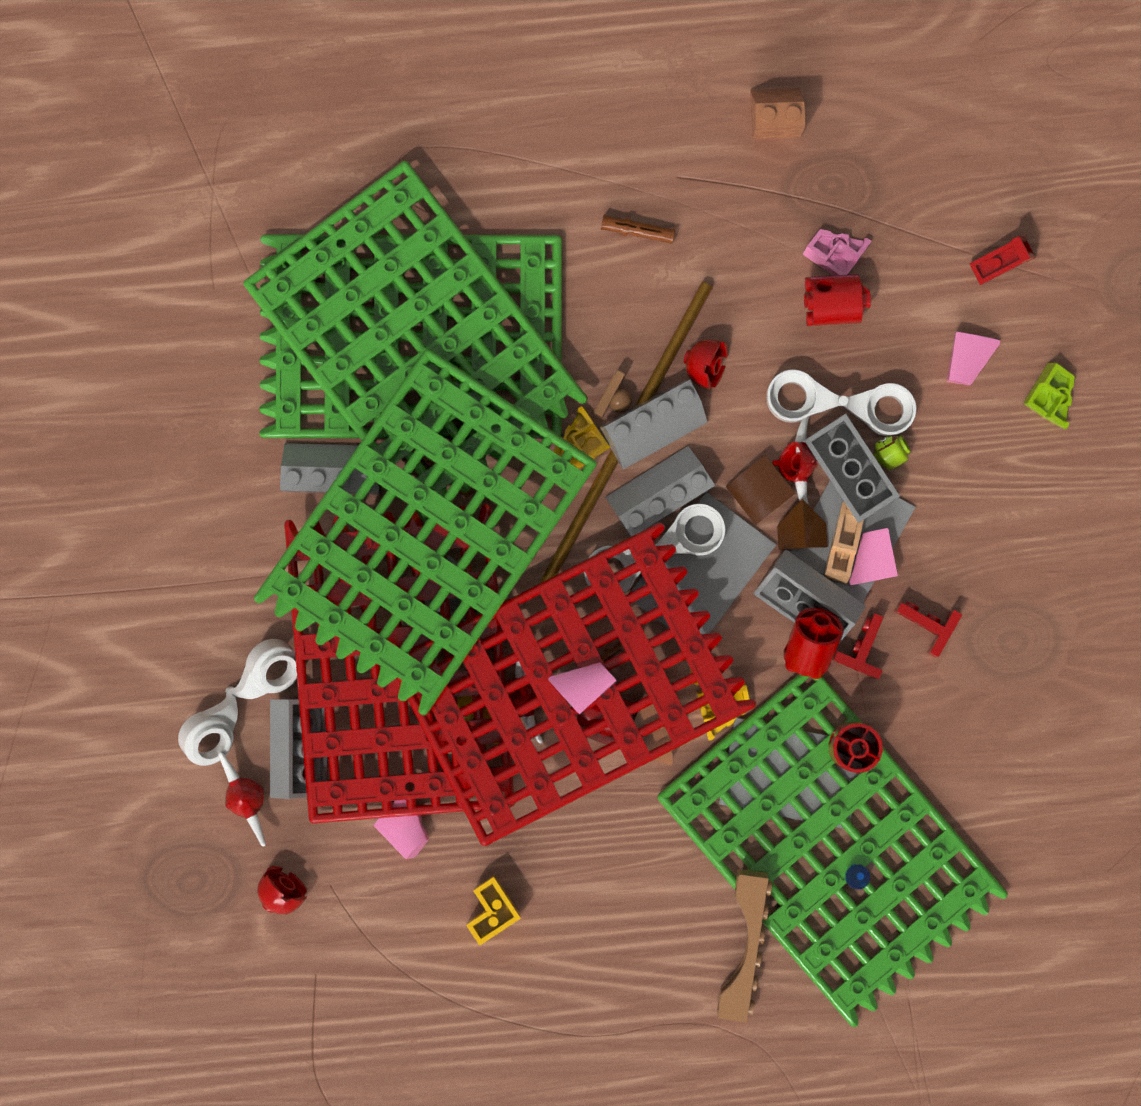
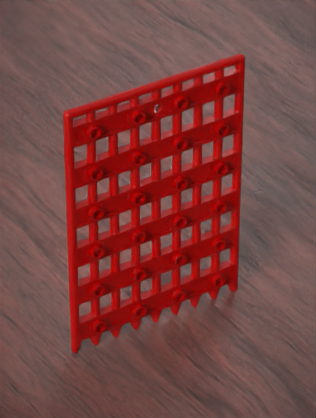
[284,504,515,824]
[397,522,756,846]

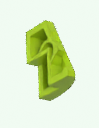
[1023,363,1075,429]

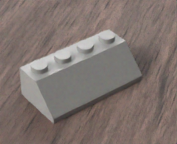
[600,380,708,469]
[804,414,900,523]
[280,443,381,495]
[605,446,715,537]
[753,549,866,641]
[270,699,327,799]

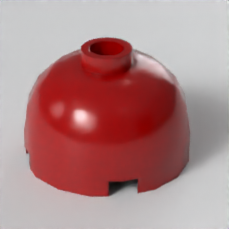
[684,339,728,389]
[257,866,307,915]

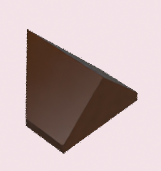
[777,499,828,550]

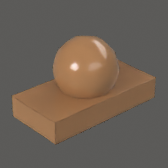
[594,370,632,419]

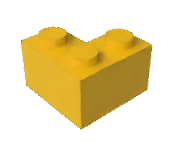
[466,875,521,946]

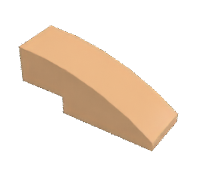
[823,502,864,584]

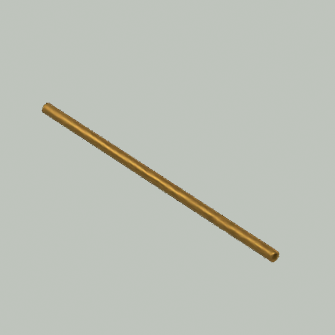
[540,282,713,582]

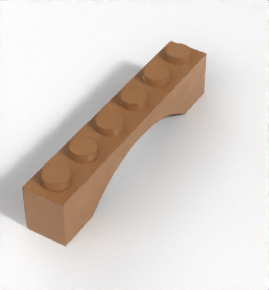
[717,869,772,1023]

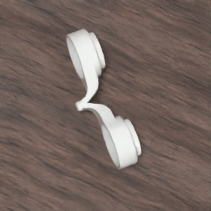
[766,370,916,436]
[584,504,725,593]
[178,639,297,766]

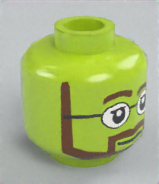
[873,435,911,470]

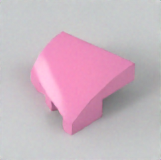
[803,229,872,276]
[946,332,1000,385]
[849,528,898,586]
[548,662,617,714]
[373,789,429,859]

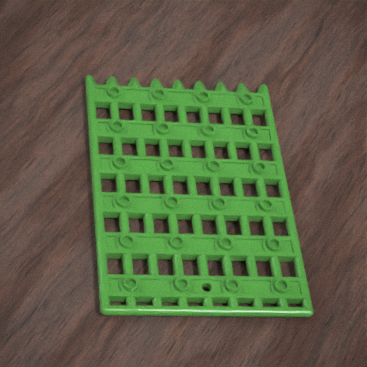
[243,161,588,522]
[259,234,562,439]
[254,349,597,715]
[657,674,1008,1027]

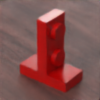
[969,236,1036,285]
[894,601,963,657]
[832,613,884,679]

